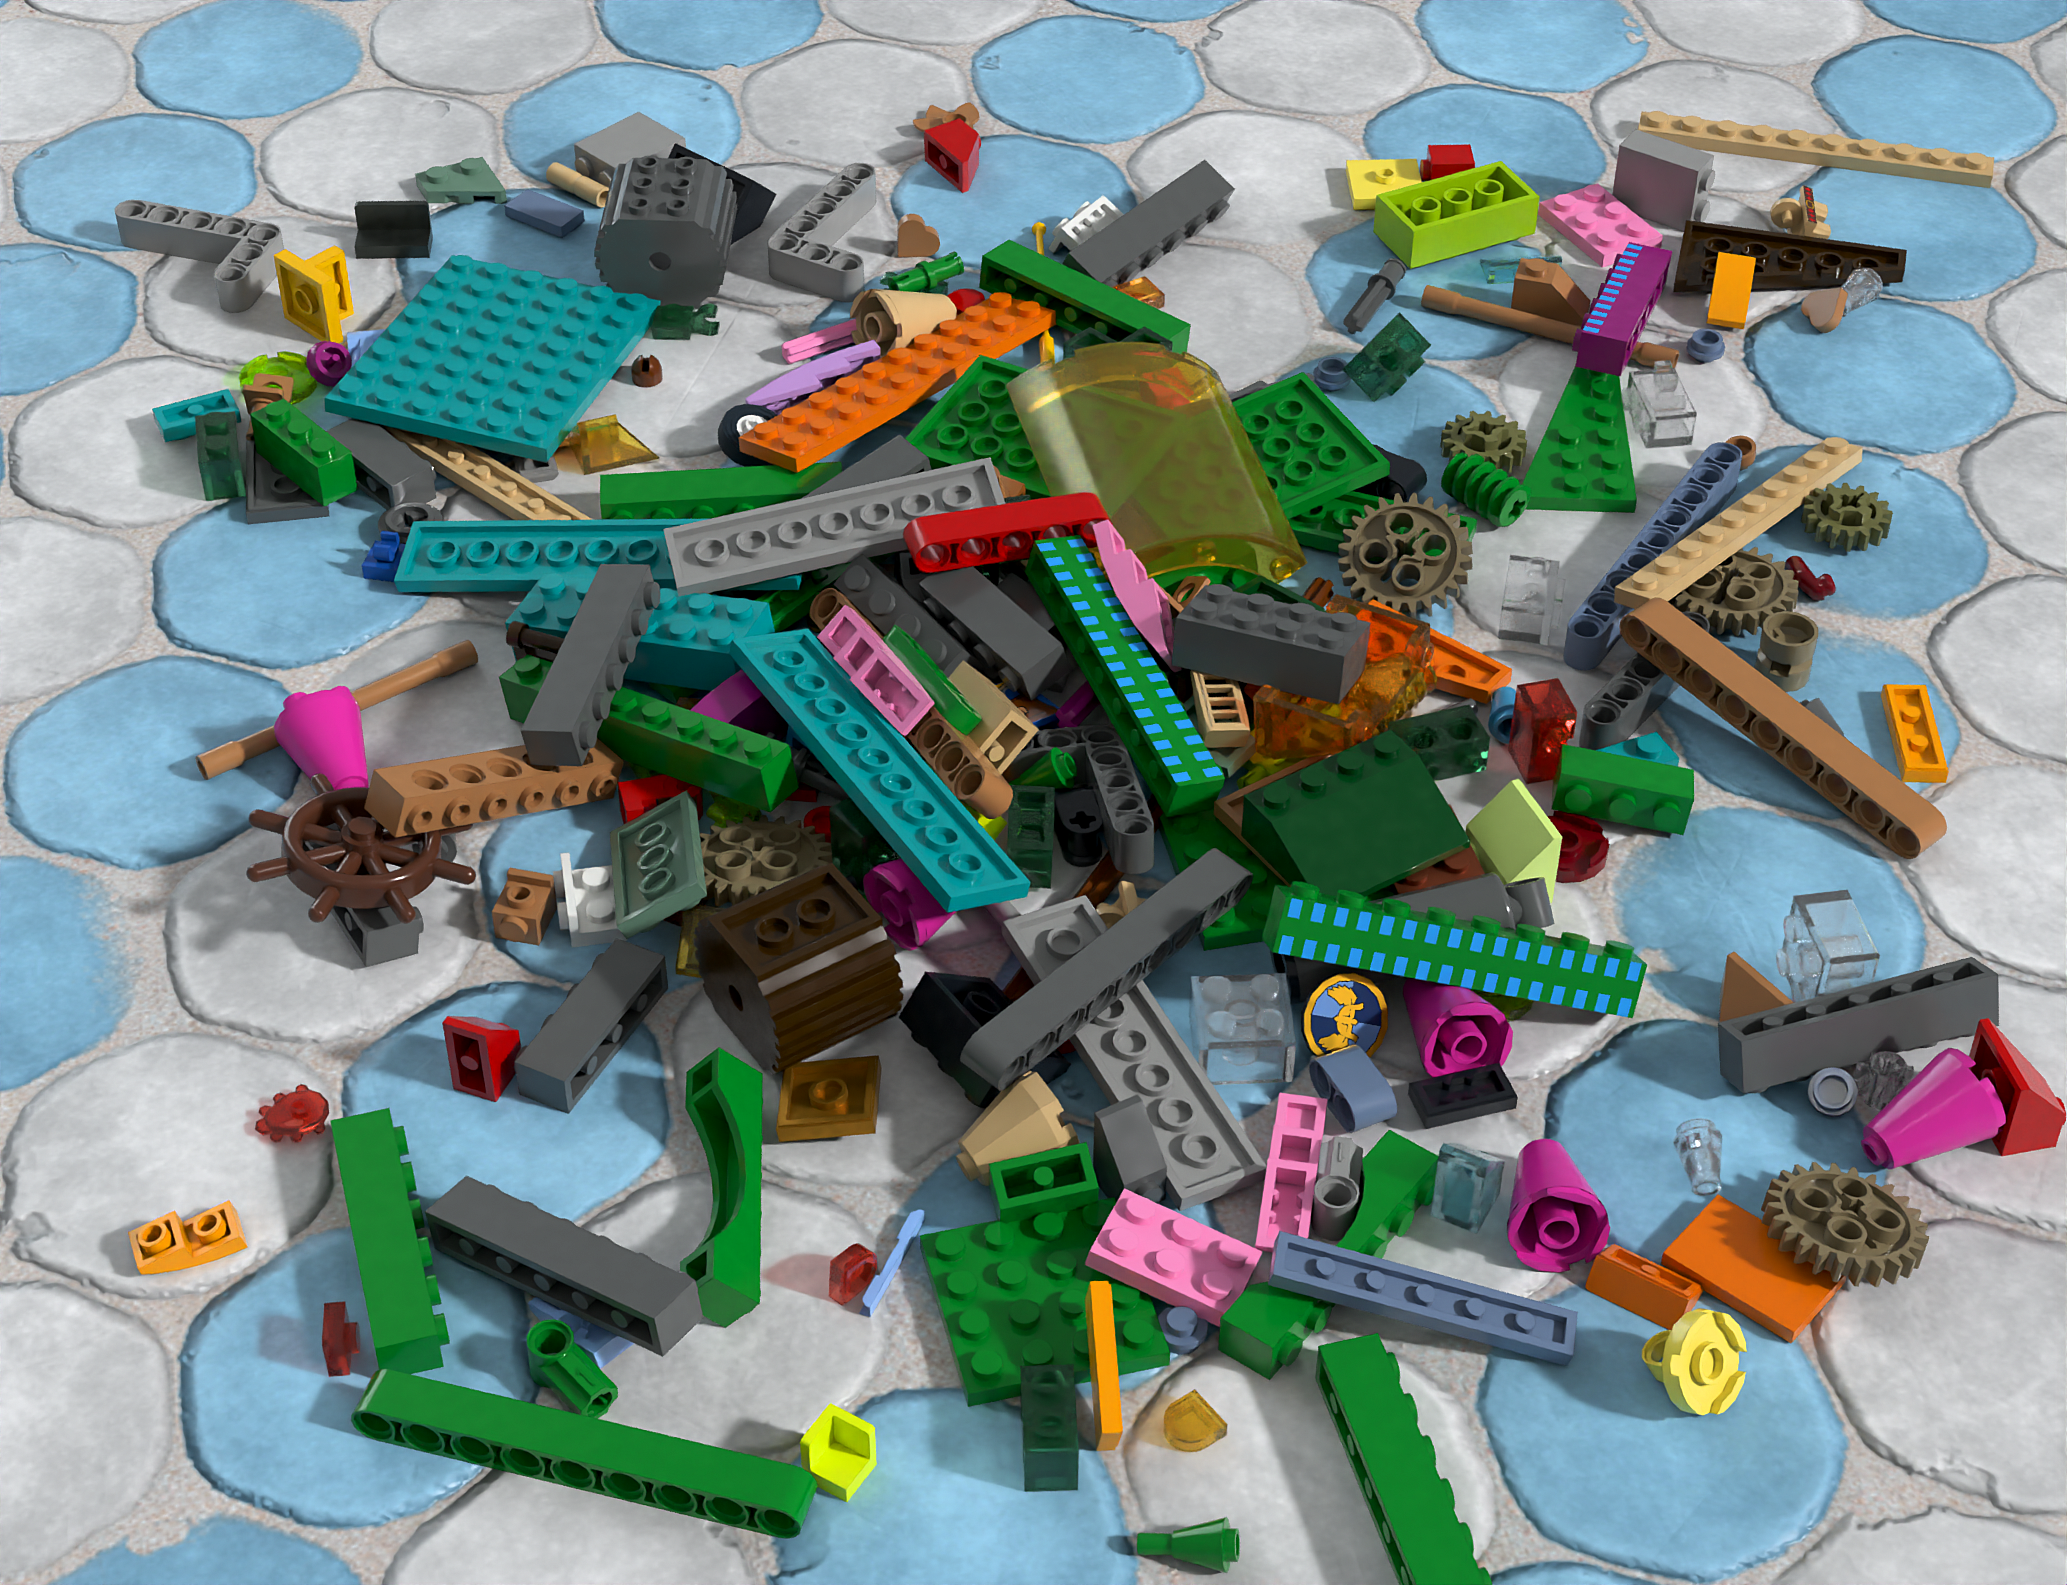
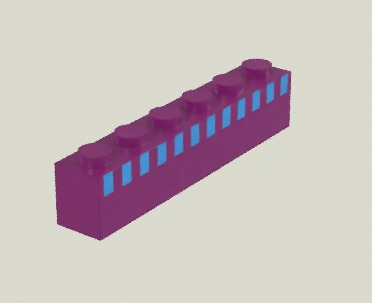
[1572,242,1672,377]

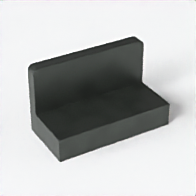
[354,201,433,259]

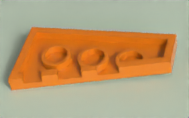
[1354,599,1512,704]

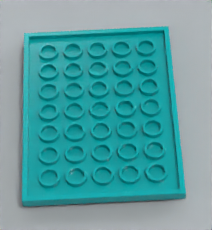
[324,255,661,463]

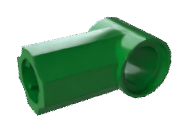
[527,1319,618,1419]

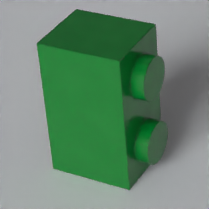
[989,1142,1099,1223]

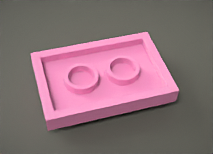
[1538,183,1663,268]
[1085,1188,1262,1327]

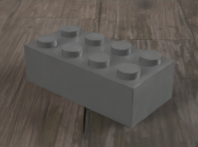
[1172,584,1371,704]

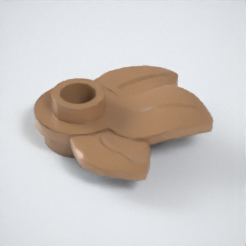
[913,102,979,132]

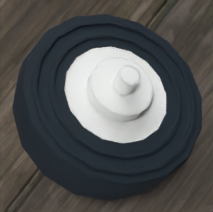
[718,404,777,467]

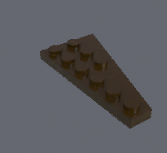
[1673,220,1907,292]

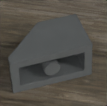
[1093,1094,1167,1203]

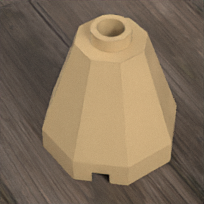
[956,1071,1080,1186]

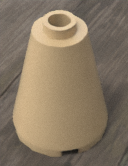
[850,289,957,358]

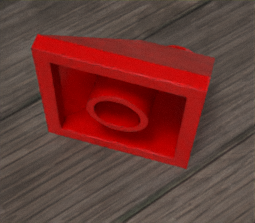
[1969,1018,2066,1156]

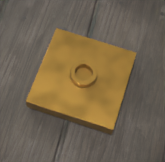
[776,1055,882,1142]

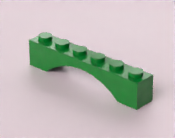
[680,1047,763,1328]
[1218,1130,1441,1380]

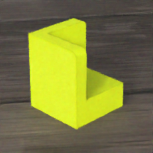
[800,1403,877,1502]

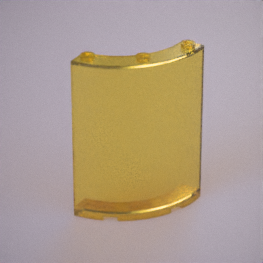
[1006,342,1308,595]

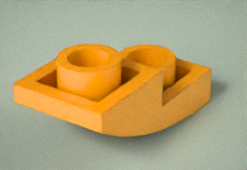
[1706,252,1756,329]
[128,1200,248,1275]

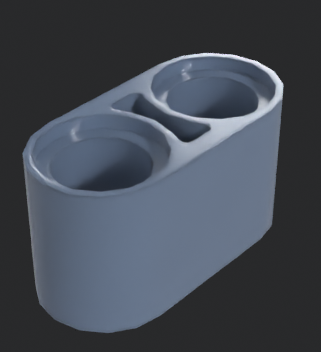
[1309,1044,1397,1133]

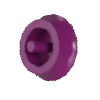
[306,341,352,387]

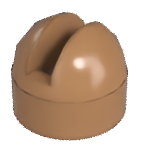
[1726,436,1756,471]

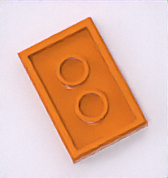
[1661,1194,1847,1343]

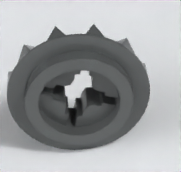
[378,502,443,544]

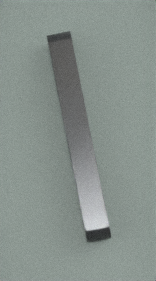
[960,848,1254,1091]

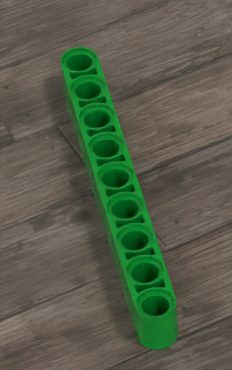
[351,1369,818,1539]

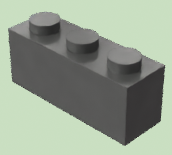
[326,418,436,510]

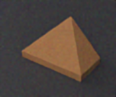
[1719,952,1794,1022]

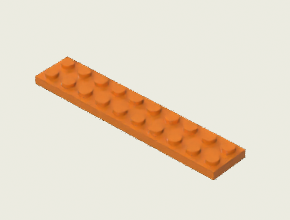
[738,292,1056,473]

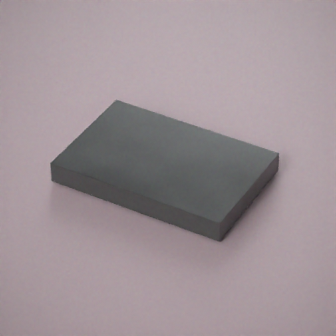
[246,440,329,524]

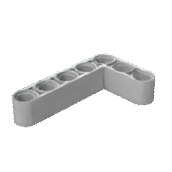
[767,163,876,302]
[114,200,284,313]

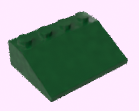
[1241,729,1470,897]

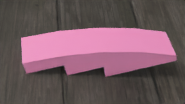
[1093,520,1182,673]
[817,605,935,736]
[1255,1093,1328,1253]

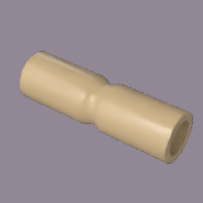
[546,162,609,208]

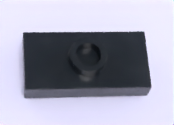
[1408,1063,1518,1129]

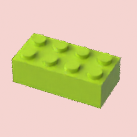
[1373,161,1540,269]

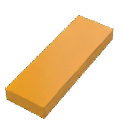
[1881,684,1949,783]
[1085,1281,1123,1451]

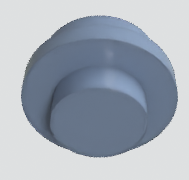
[1686,329,1725,363]
[1313,357,1351,391]
[1808,1067,1858,1116]
[1158,1306,1208,1355]

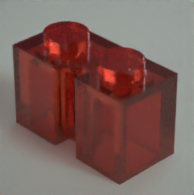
[1508,678,1577,784]

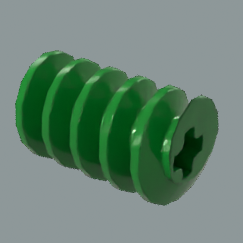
[1441,453,1532,527]

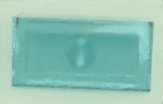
[1480,254,1562,284]

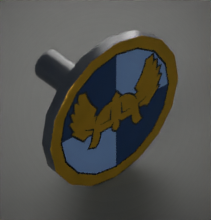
[1301,973,1388,1058]

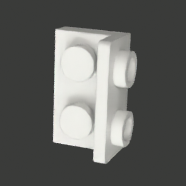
[1048,195,1124,253]
[553,852,627,948]

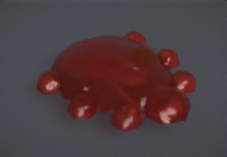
[255,1084,329,1143]

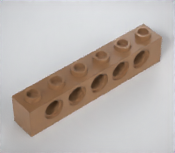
[364,738,624,838]

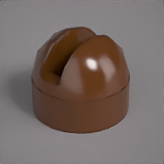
[631,355,663,388]

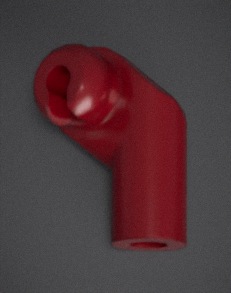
[1785,556,1836,601]

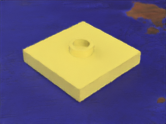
[1345,159,1422,210]

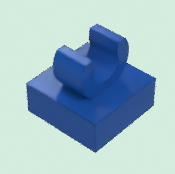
[362,531,406,582]

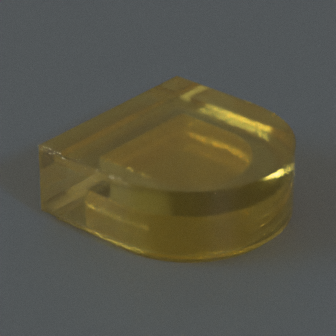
[1163,1389,1228,1452]

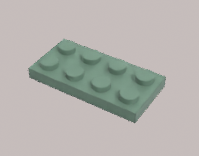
[610,790,707,939]

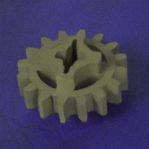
[1440,411,1527,473]
[1801,483,1893,552]

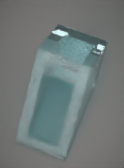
[1431,1143,1505,1234]

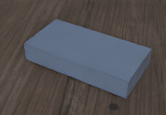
[504,189,585,238]

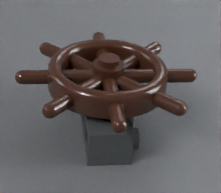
[246,773,476,967]

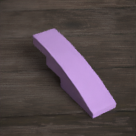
[746,340,880,415]

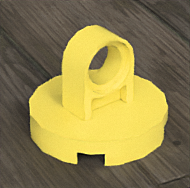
[1642,1308,1747,1415]

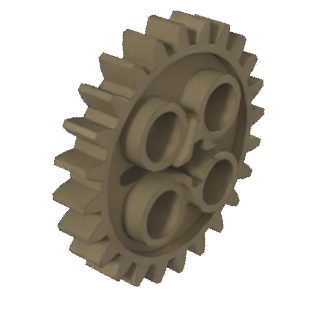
[1338,493,1473,620]
[1668,547,1799,636]
[700,815,832,907]
[1761,1162,1929,1287]

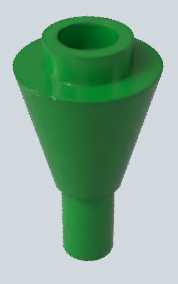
[1008,747,1077,800]
[1137,1517,1240,1573]

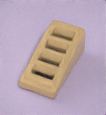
[1190,670,1250,748]

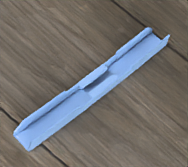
[859,1209,925,1317]

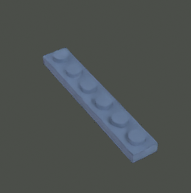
[1268,1231,1578,1366]

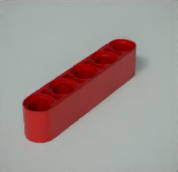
[903,492,1113,573]

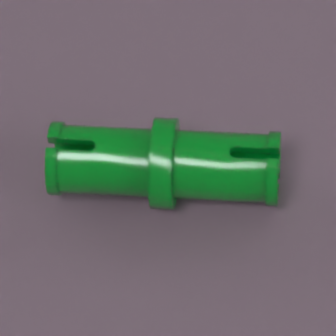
[888,251,964,292]

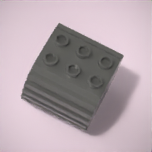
[594,156,737,309]

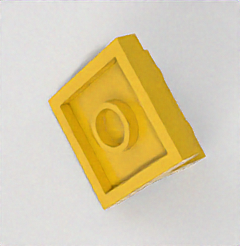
[274,245,354,344]

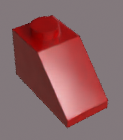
[924,118,981,193]
[442,1016,521,1102]

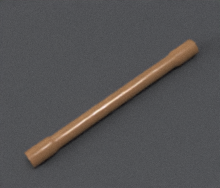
[1421,285,1679,373]
[195,640,478,780]

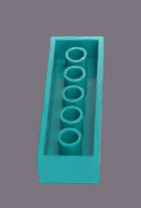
[505,573,775,691]

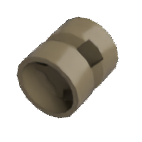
[1754,611,1818,692]

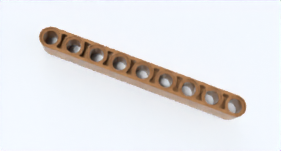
[810,588,1013,819]
[1619,597,1947,859]

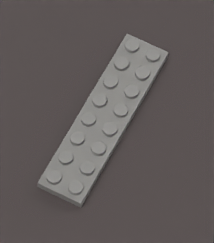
[663,457,1005,597]
[1001,895,1267,1211]

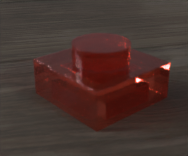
[322,1301,360,1377]

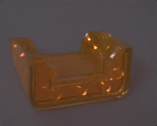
[1253,594,1434,760]

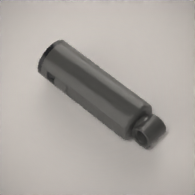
[1269,873,1555,1006]

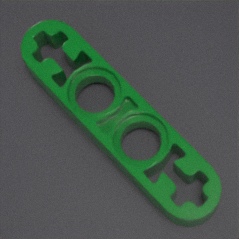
[882,625,982,736]

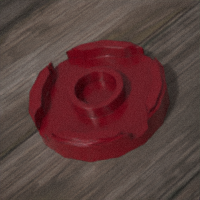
[1547,811,1610,883]

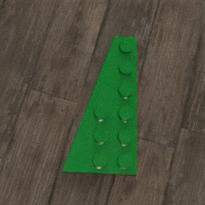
[1522,367,1637,513]

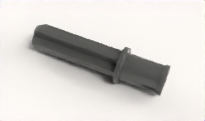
[1343,258,1406,334]

